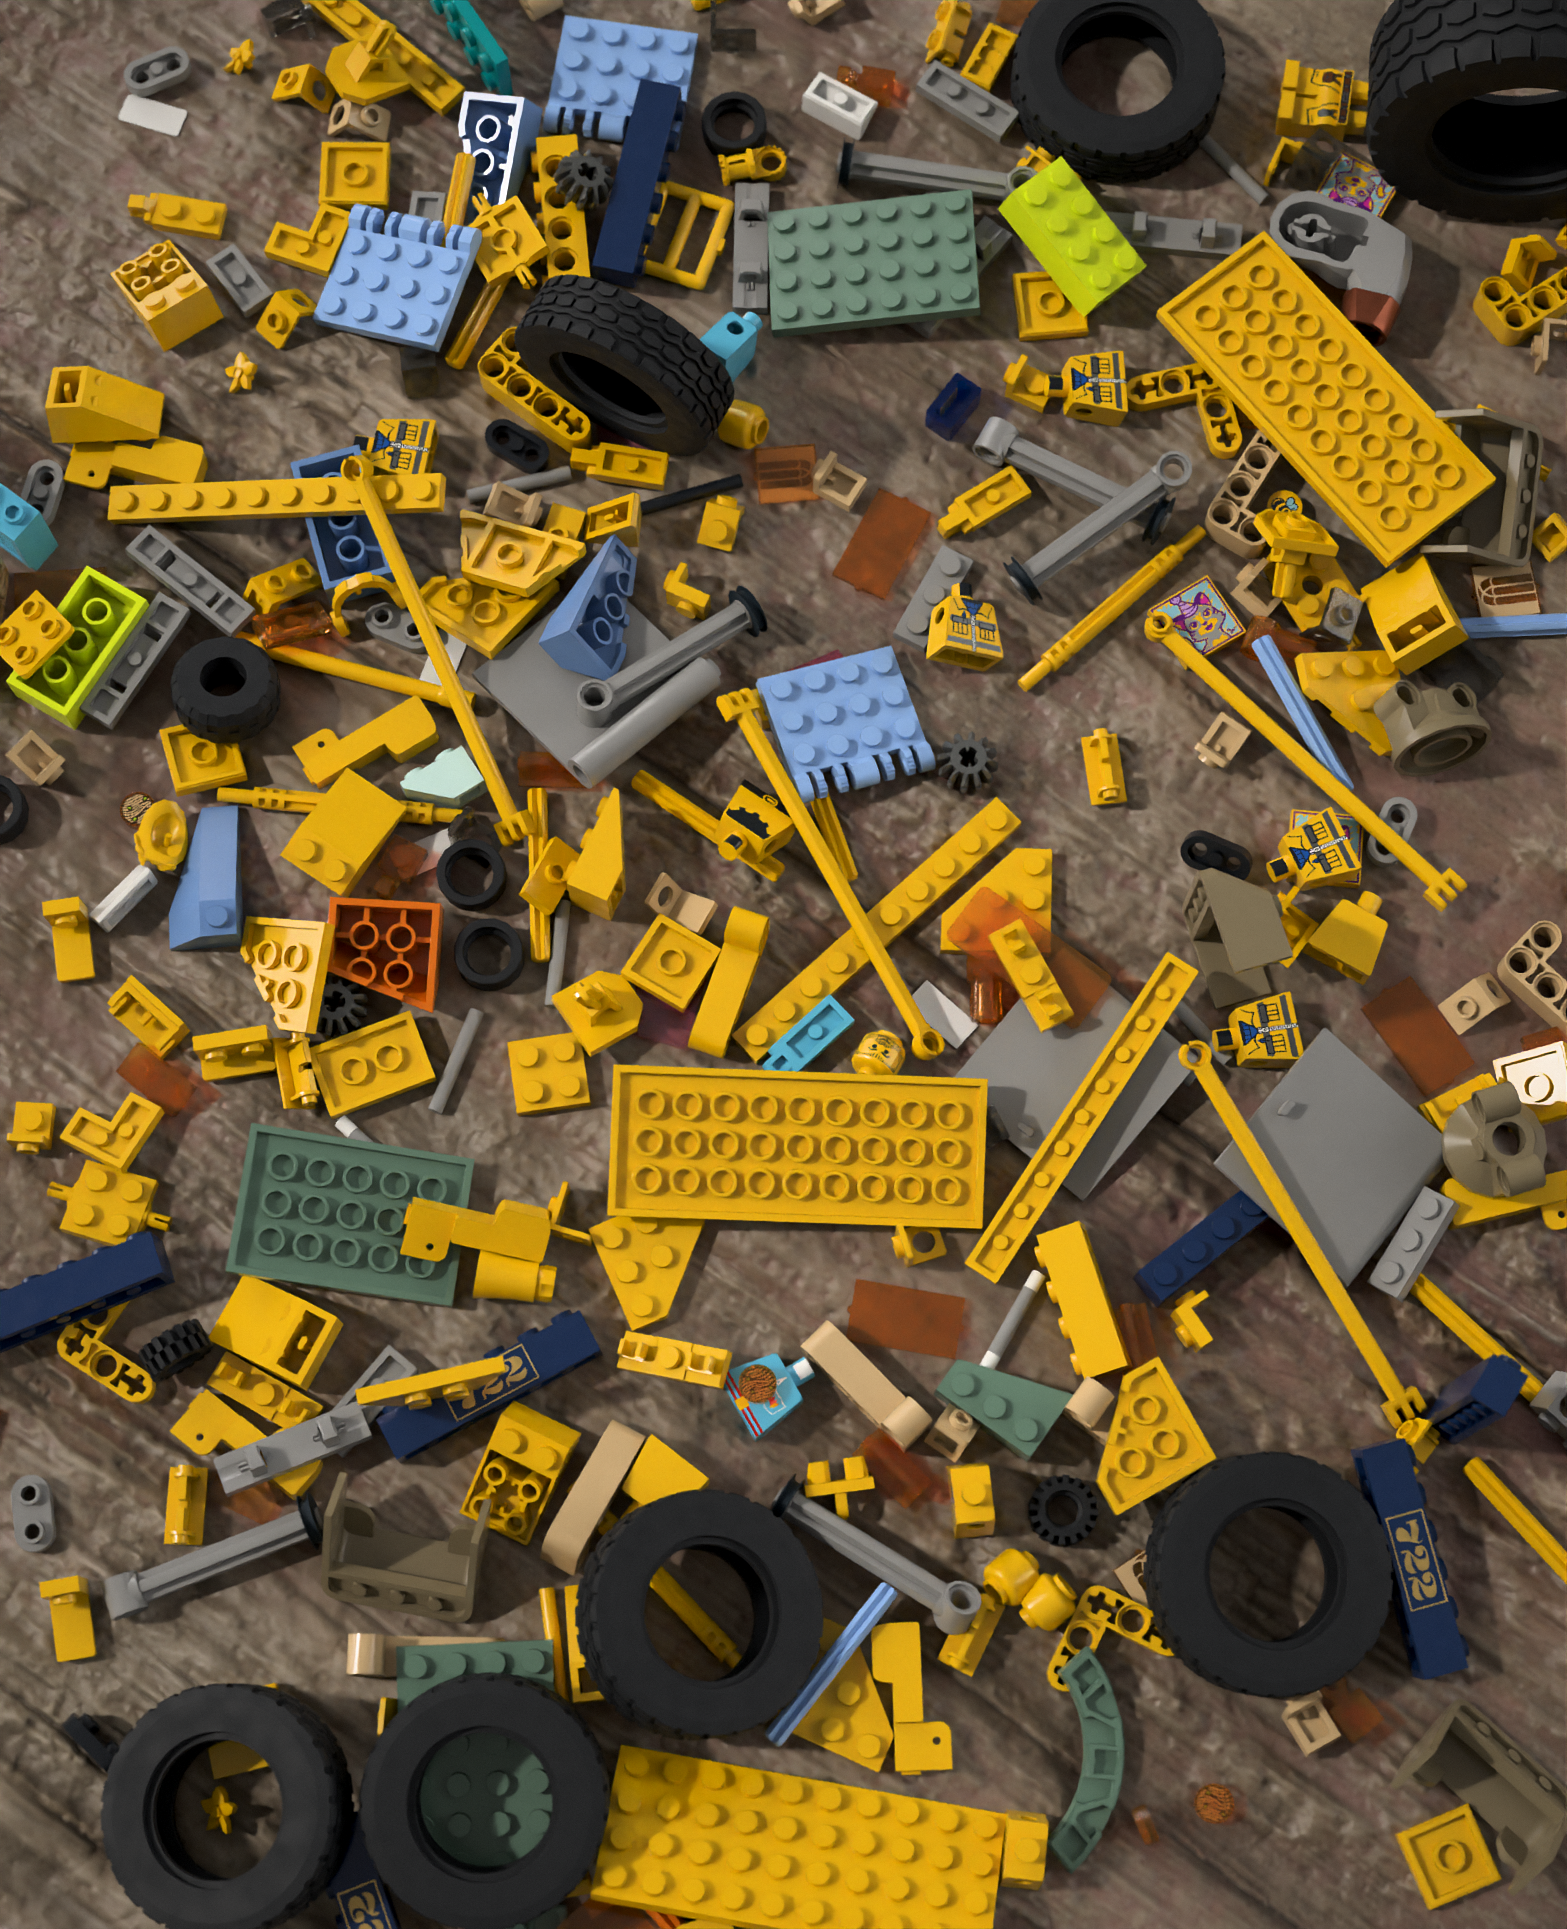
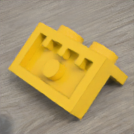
[192,1025,277,1082]

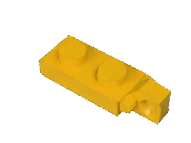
[127,193,228,241]
[570,442,670,491]
[937,465,1032,539]

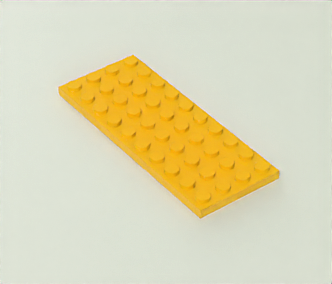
[1156,231,1497,568]
[607,1064,988,1229]
[590,1745,1006,1929]

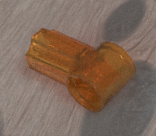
[1240,616,1317,670]
[966,951,1005,1024]

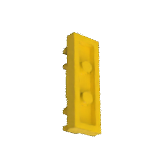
[988,918,1074,1034]
[617,1331,732,1390]
[206,1351,325,1428]

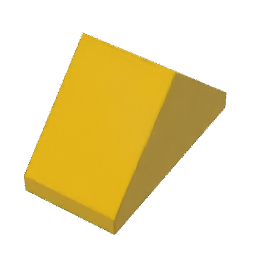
[584,492,642,547]

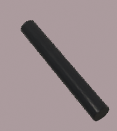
[641,473,744,516]

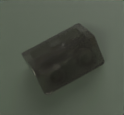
[1419,635,1504,707]

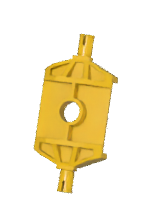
[1262,553,1367,651]

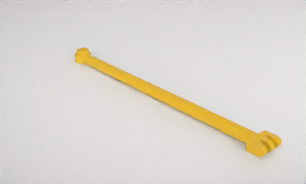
[340,455,536,847]
[1144,611,1467,912]
[716,688,945,1061]
[1178,1040,1428,1429]

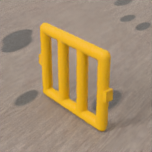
[595,181,735,290]

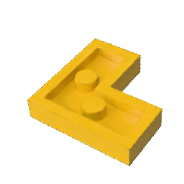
[264,203,351,278]
[59,1092,165,1174]

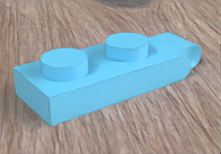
[762,994,855,1072]

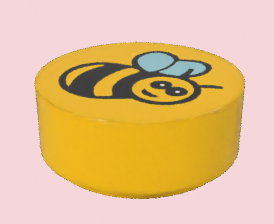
[1266,490,1302,514]

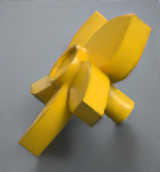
[223,39,255,76]
[225,352,258,394]
[201,1786,238,1834]

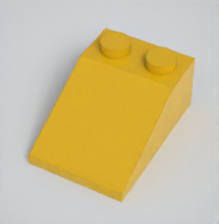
[280,768,408,898]

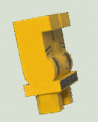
[1275,59,1369,142]

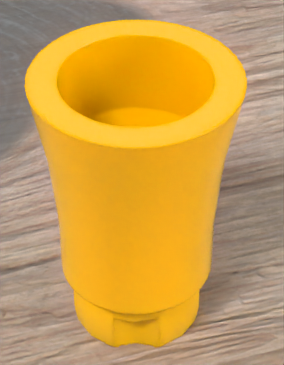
[472,1250,557,1303]

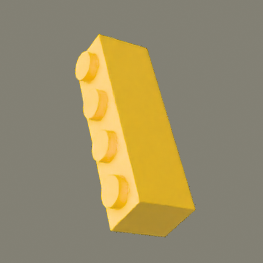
[1034,1221,1133,1380]

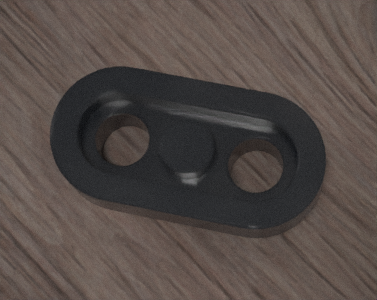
[485,419,550,474]
[1180,830,1253,880]
[62,1712,120,1772]

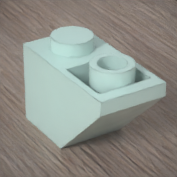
[400,745,488,809]

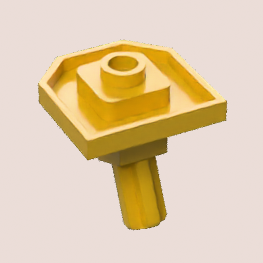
[325,19,411,106]
[1253,509,1339,599]
[551,970,643,1057]

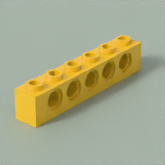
[530,134,591,285]

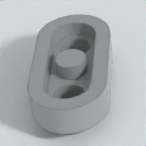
[124,46,191,97]
[20,460,66,526]
[365,602,427,654]
[1366,797,1418,867]
[11,1475,56,1553]

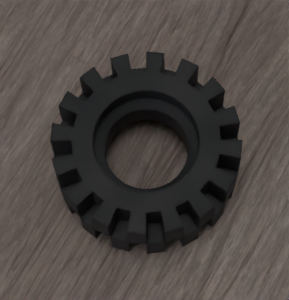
[138,1319,214,1382]
[1027,1475,1099,1547]

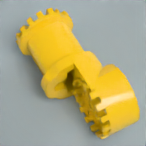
[718,145,787,186]

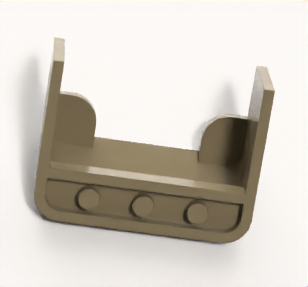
[1420,408,1543,567]
[1182,868,1293,1010]
[321,1472,492,1623]
[1390,1699,1567,1897]

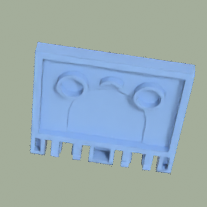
[543,15,698,150]
[312,204,482,352]
[756,646,936,803]

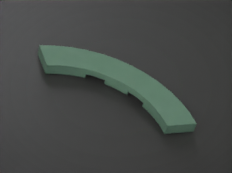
[1047,1646,1125,1874]

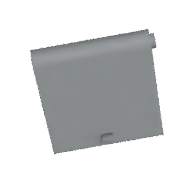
[472,600,721,789]
[955,948,1198,1201]
[1213,1028,1445,1289]

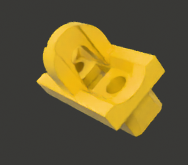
[804,1455,875,1520]

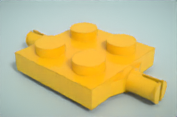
[468,193,551,289]
[47,1159,173,1247]

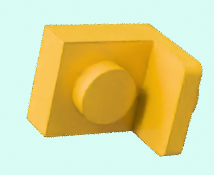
[1003,354,1051,413]
[7,1102,56,1155]

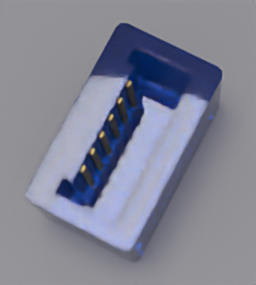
[925,373,982,442]

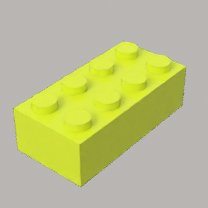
[998,156,1147,317]
[6,566,150,730]

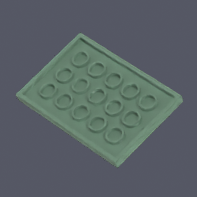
[767,189,981,338]
[225,1123,475,1308]
[396,1639,555,1866]

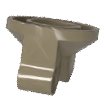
[1374,680,1492,777]
[1441,1081,1547,1198]

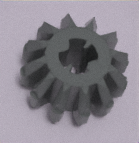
[553,149,614,211]
[937,731,998,794]
[316,975,368,1037]

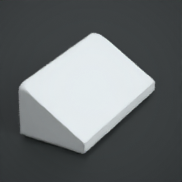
[801,72,878,140]
[89,865,158,933]

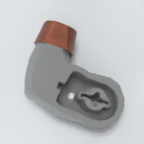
[1270,190,1413,347]

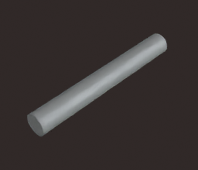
[1199,134,1270,205]
[467,465,572,504]
[545,900,571,1009]
[1174,1000,1234,1066]
[428,1008,484,1115]

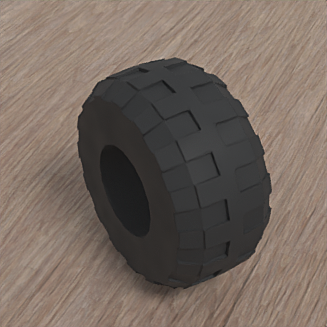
[170,636,281,744]

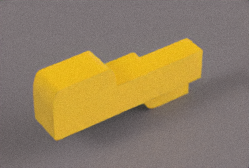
[63,435,208,489]
[292,695,439,790]
[1439,1170,1567,1231]
[400,1197,551,1263]
[170,1389,323,1501]
[870,1622,953,1775]

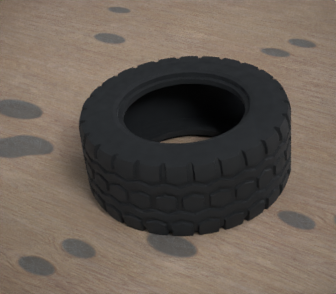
[1366,0,1567,223]

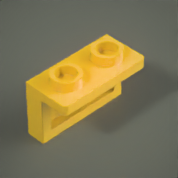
[1277,885,1319,968]

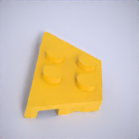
[460,509,587,598]
[355,1355,506,1410]

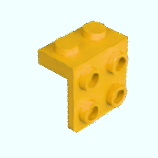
[0,590,75,679]

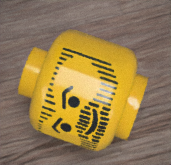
[851,1030,906,1075]

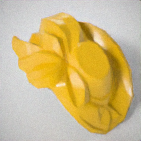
[134,799,188,871]

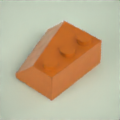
[327,897,445,1014]

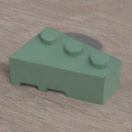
[934,1359,1073,1462]

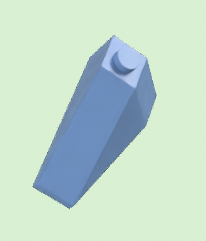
[458,91,543,224]
[538,534,637,681]
[169,805,244,951]

